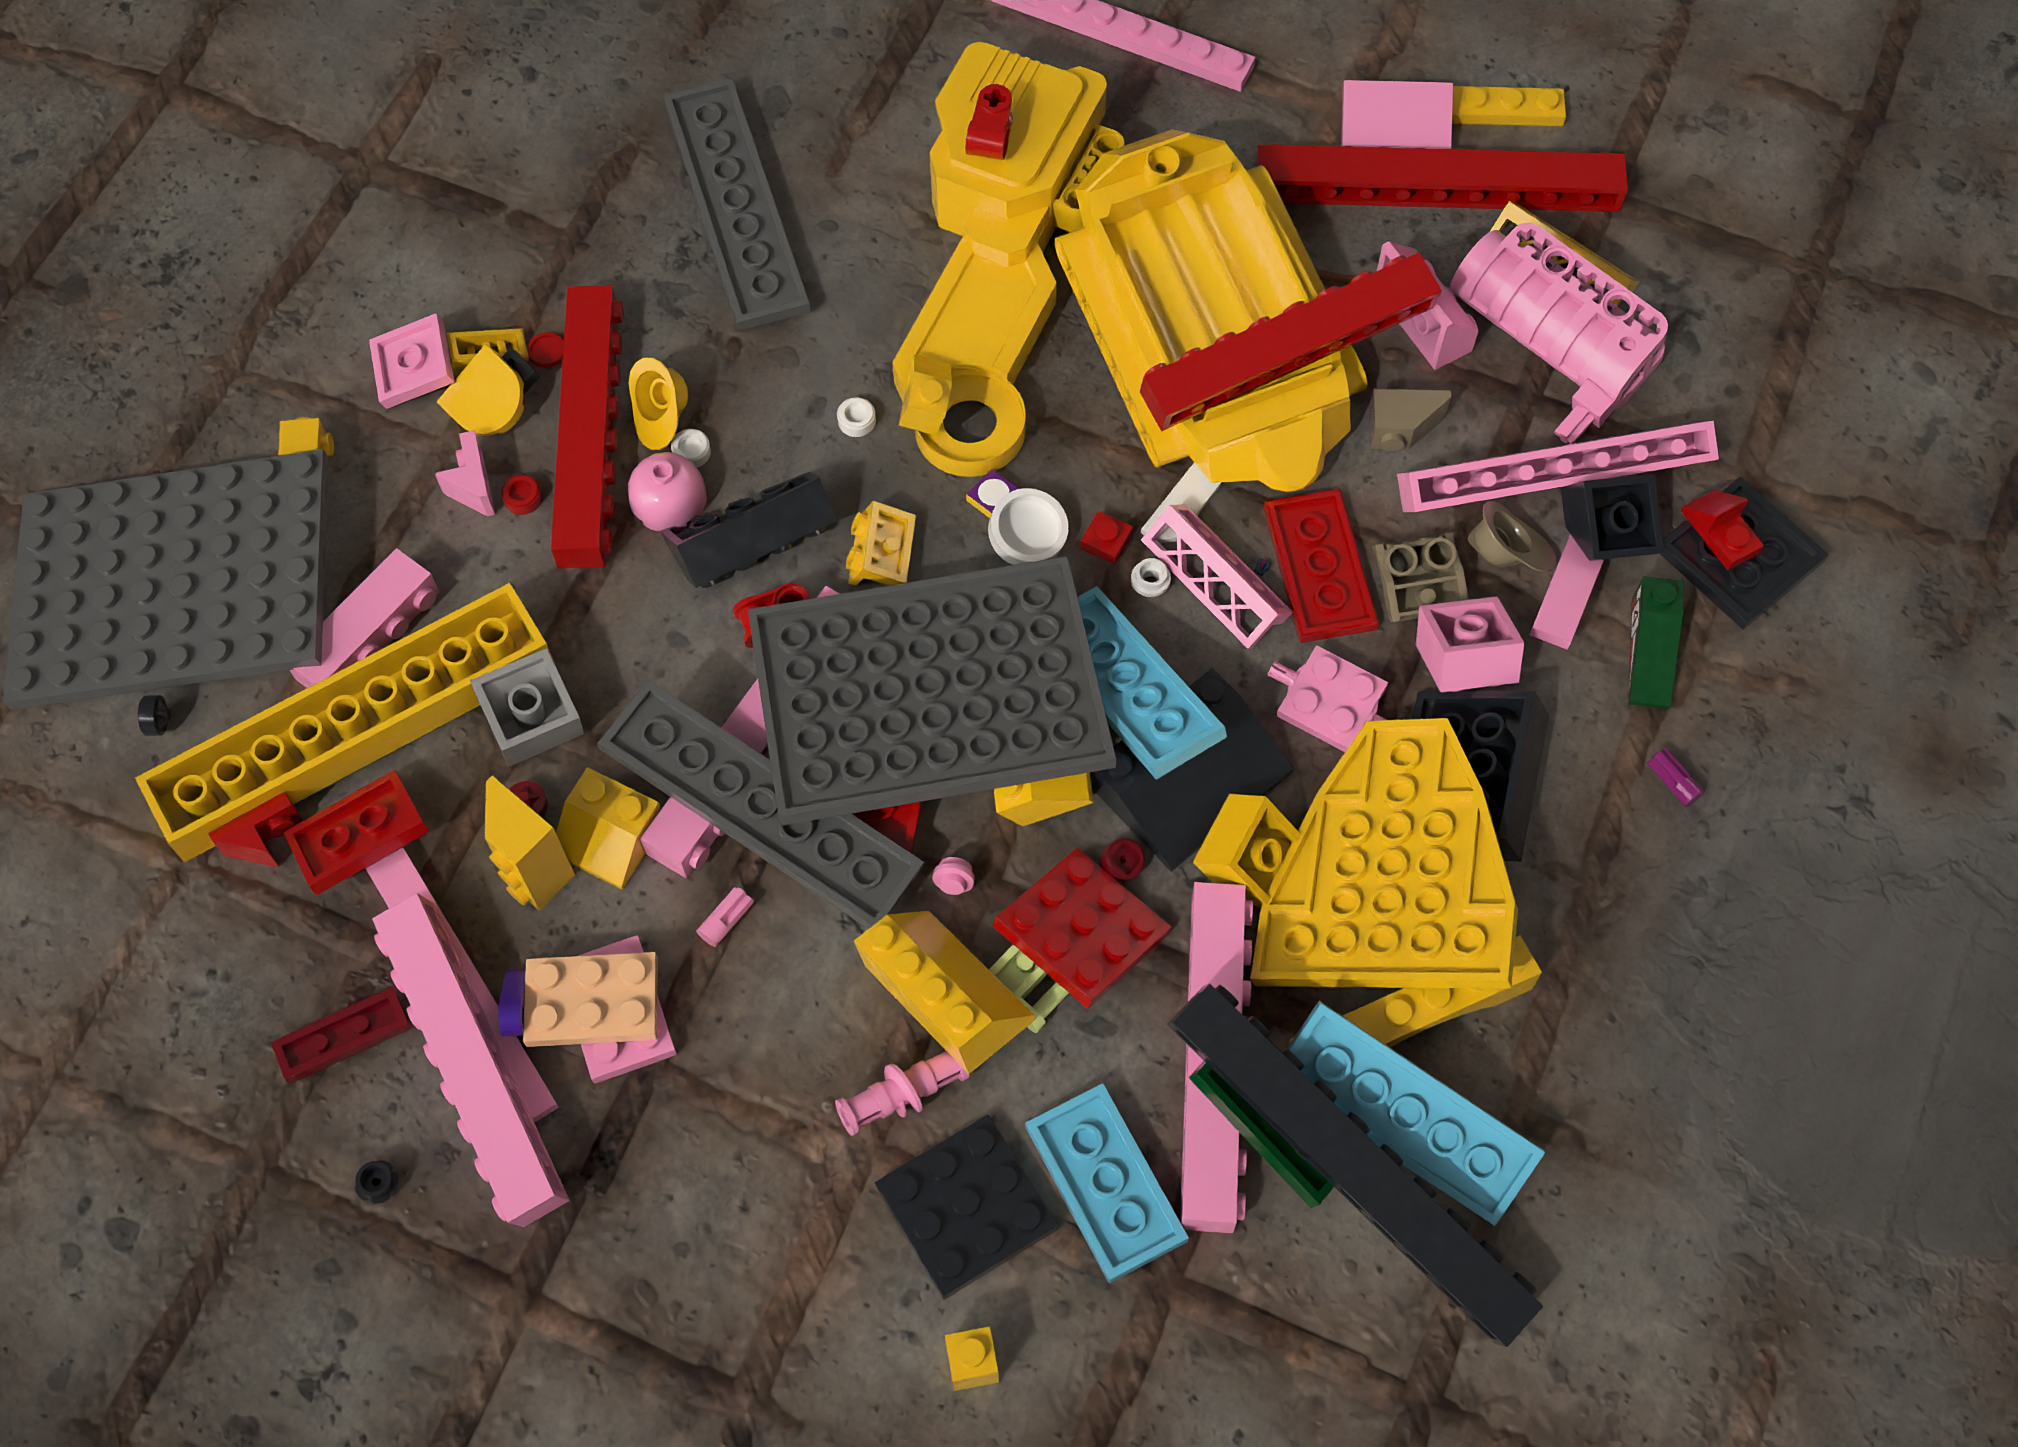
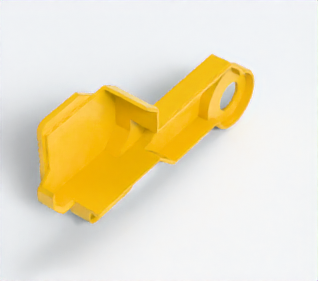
[892,42,1124,477]

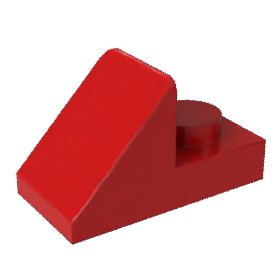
[1681,490,1764,570]
[208,792,303,867]

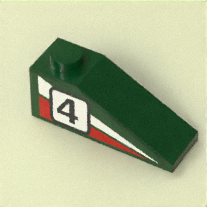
[1628,576,1683,710]

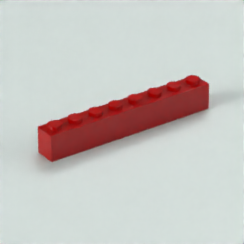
[1140,253,1442,432]
[551,285,624,569]

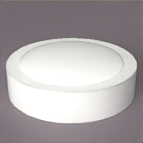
[988,488,1068,565]

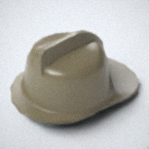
[1467,501,1556,572]

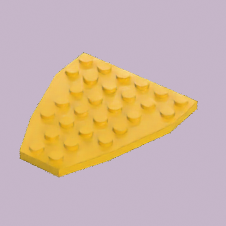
[1250,718,1518,989]

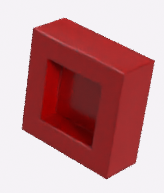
[1080,511,1133,564]

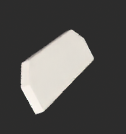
[1141,463,1221,544]

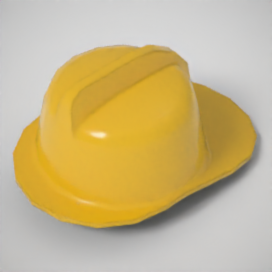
[628,357,688,450]

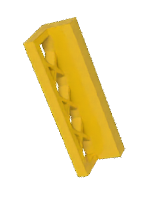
[1490,201,1640,306]

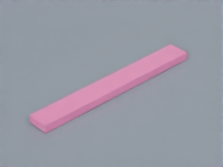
[365,847,559,1123]

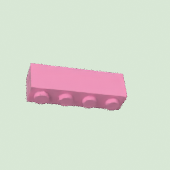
[290,548,440,688]

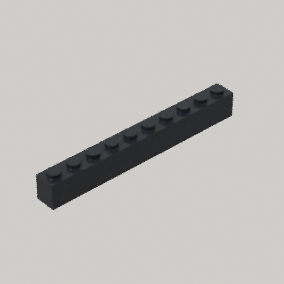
[1167,983,1543,1347]

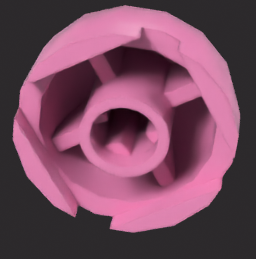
[628,452,707,531]

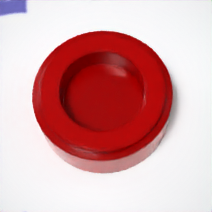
[501,475,542,515]

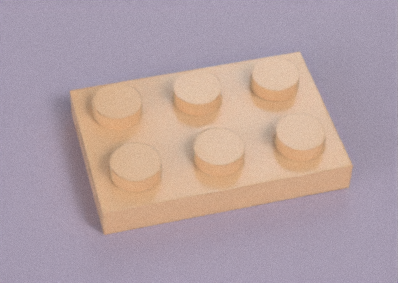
[523,952,658,1047]

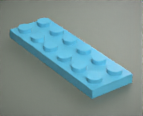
[1077,586,1227,779]
[1287,1001,1545,1226]

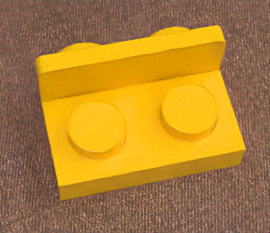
[846,501,916,586]

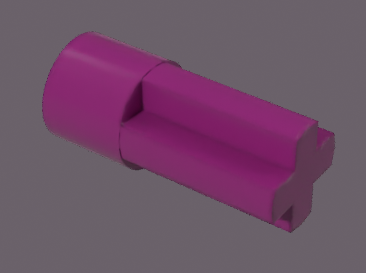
[1647,748,1705,807]

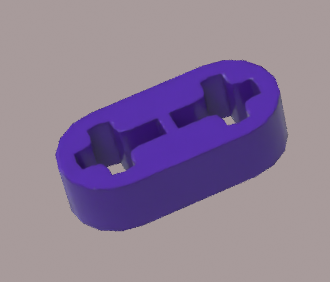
[498,969,526,1037]

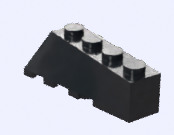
[660,472,837,588]

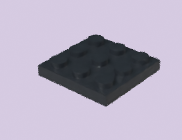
[1660,477,1829,630]
[875,1114,1058,1300]

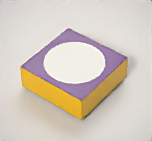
[966,469,1018,518]

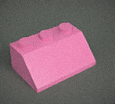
[1377,241,1478,370]

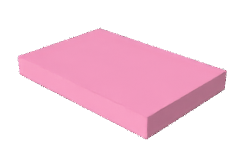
[1341,80,1453,149]

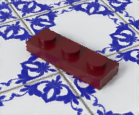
[270,987,412,1085]

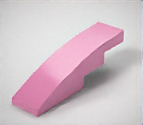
[1529,534,1603,650]

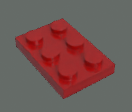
[283,770,429,896]

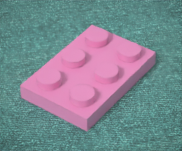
[578,935,677,1084]

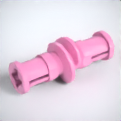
[835,1051,970,1136]

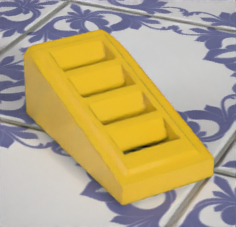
[446,328,529,378]

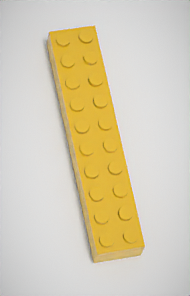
[135,583,555,863]

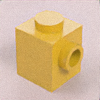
[278,417,334,456]

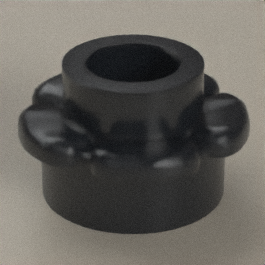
[355,1160,399,1204]

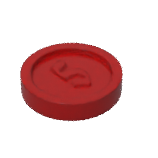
[527,332,564,368]

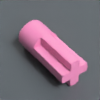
[696,887,754,947]

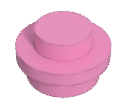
[932,857,975,895]

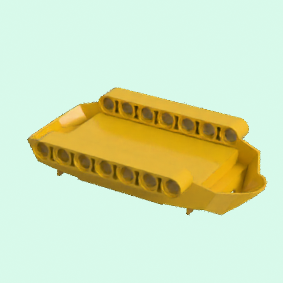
[1055,129,1367,492]

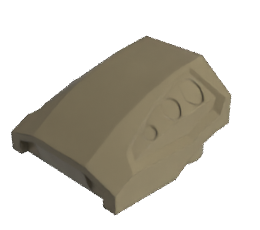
[1372,532,1469,623]

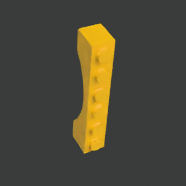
[1288,935,1542,1047]

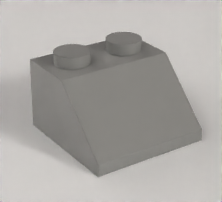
[470,648,584,767]

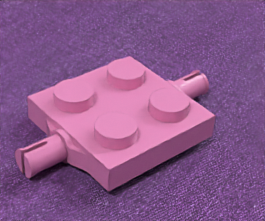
[1267,645,1388,752]

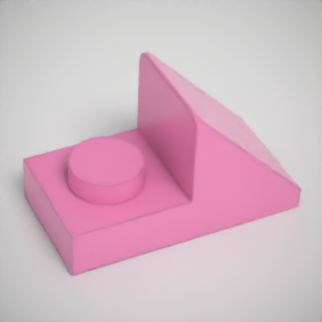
[435,430,495,517]

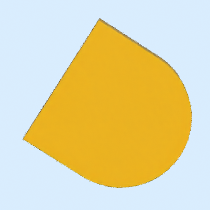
[437,344,524,436]

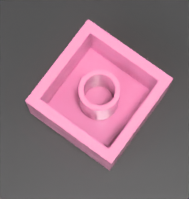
[1416,596,1524,692]

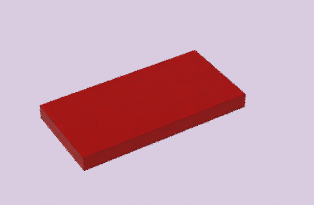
[1263,488,1379,643]

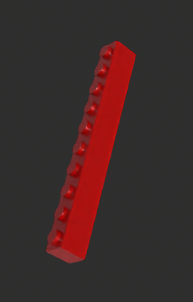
[1255,144,1628,212]

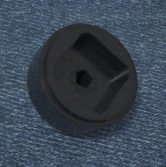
[138,695,171,736]

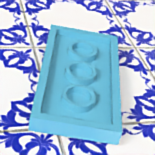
[1025,1083,1189,1283]

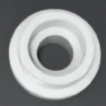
[1131,558,1171,597]

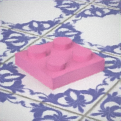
[369,313,454,409]

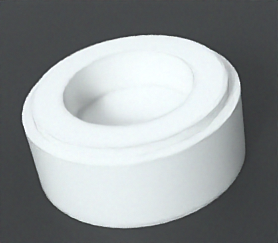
[837,397,876,437]
[671,429,711,467]

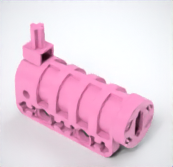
[1450,223,1668,444]

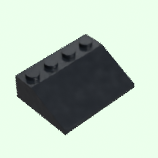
[1090,668,1293,872]
[1412,691,1549,862]

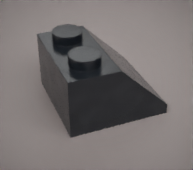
[1561,475,1664,561]

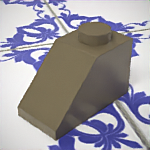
[1369,389,1451,452]

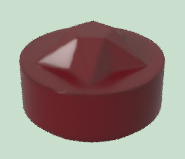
[509,781,548,818]
[1101,838,1145,881]

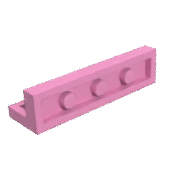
[1141,504,1293,649]

